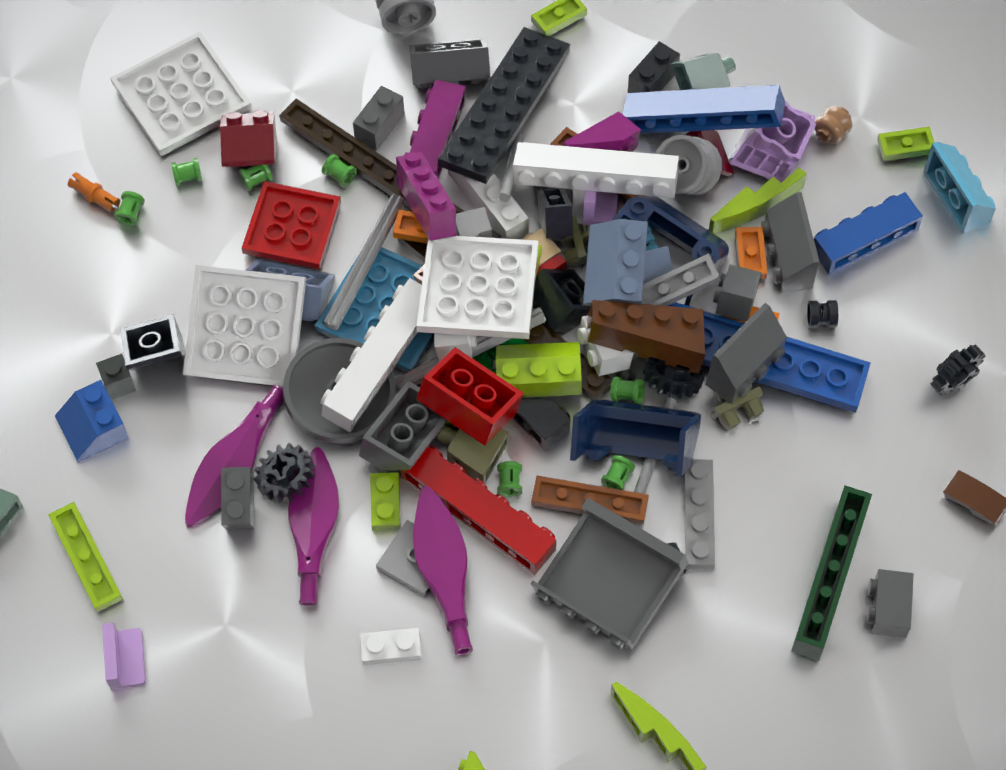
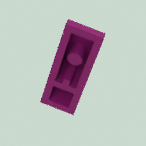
[563,111,641,152]

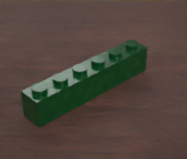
[791,485,872,661]

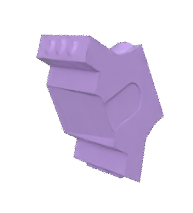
[729,101,816,183]

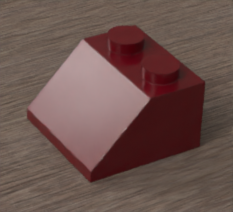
[220,111,277,167]

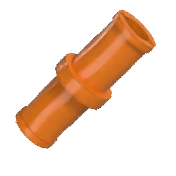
[67,172,121,213]

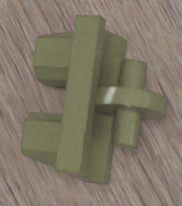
[560,215,590,267]
[710,387,764,431]

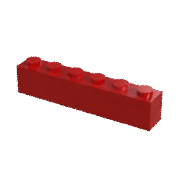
[400,446,556,575]

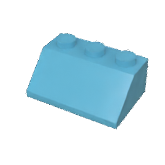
[923,142,996,234]

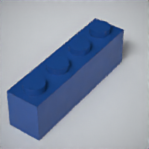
[814,192,923,275]

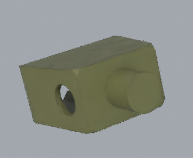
[437,425,509,484]

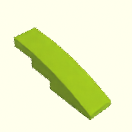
[709,167,807,234]
[610,682,707,770]

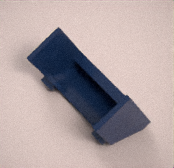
[612,195,729,306]
[570,400,701,476]

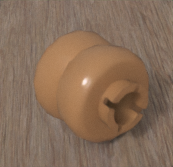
[814,106,853,145]

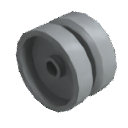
[375,0,436,35]
[656,135,722,196]

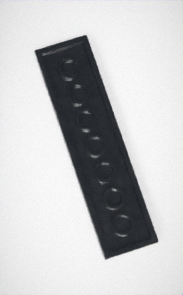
[437,27,570,184]

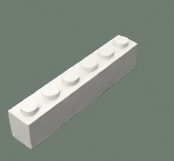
[513,142,679,198]
[320,278,422,432]

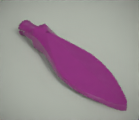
[185,385,284,528]
[288,447,339,606]
[413,486,473,656]

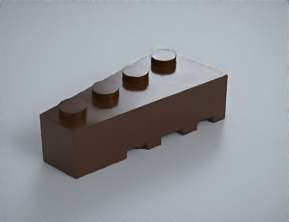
[587,300,705,374]

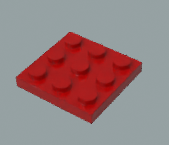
[241,181,341,269]

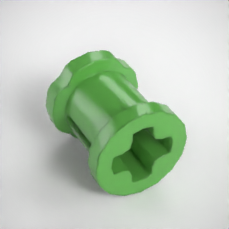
[321,154,357,188]
[171,158,202,186]
[239,165,273,191]
[114,191,145,226]
[610,377,645,404]
[601,455,635,490]
[497,461,522,497]

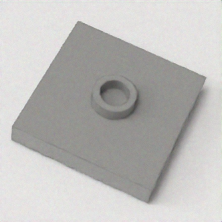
[376,520,430,597]

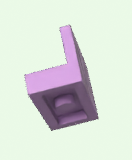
[583,190,618,225]
[102,623,146,690]

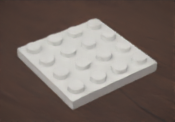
[110,31,252,156]
[416,236,539,339]
[183,265,306,386]

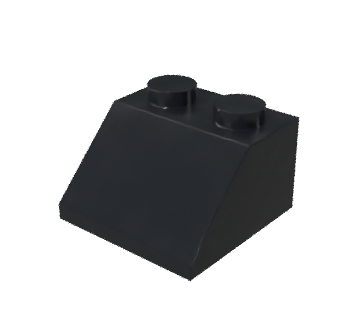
[532,269,591,332]
[120,314,185,370]

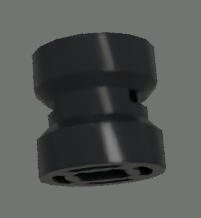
[807,300,839,328]

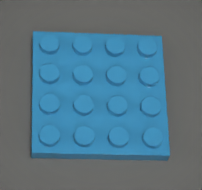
[315,247,434,372]

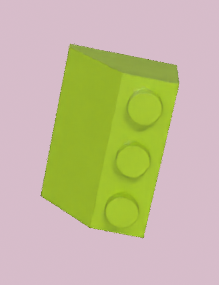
[496,342,582,397]

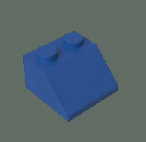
[55,380,129,462]

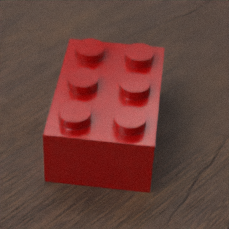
[416,347,524,446]

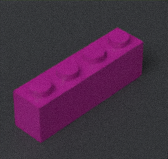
[404,79,466,180]
[396,152,456,241]

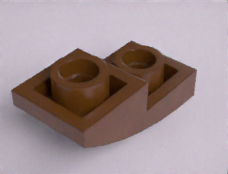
[943,470,1006,526]

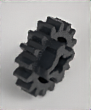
[930,344,986,396]
[643,357,704,399]
[254,443,316,503]

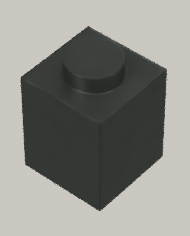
[96,353,136,400]

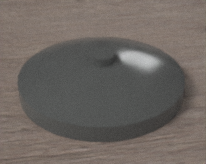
[283,338,395,444]

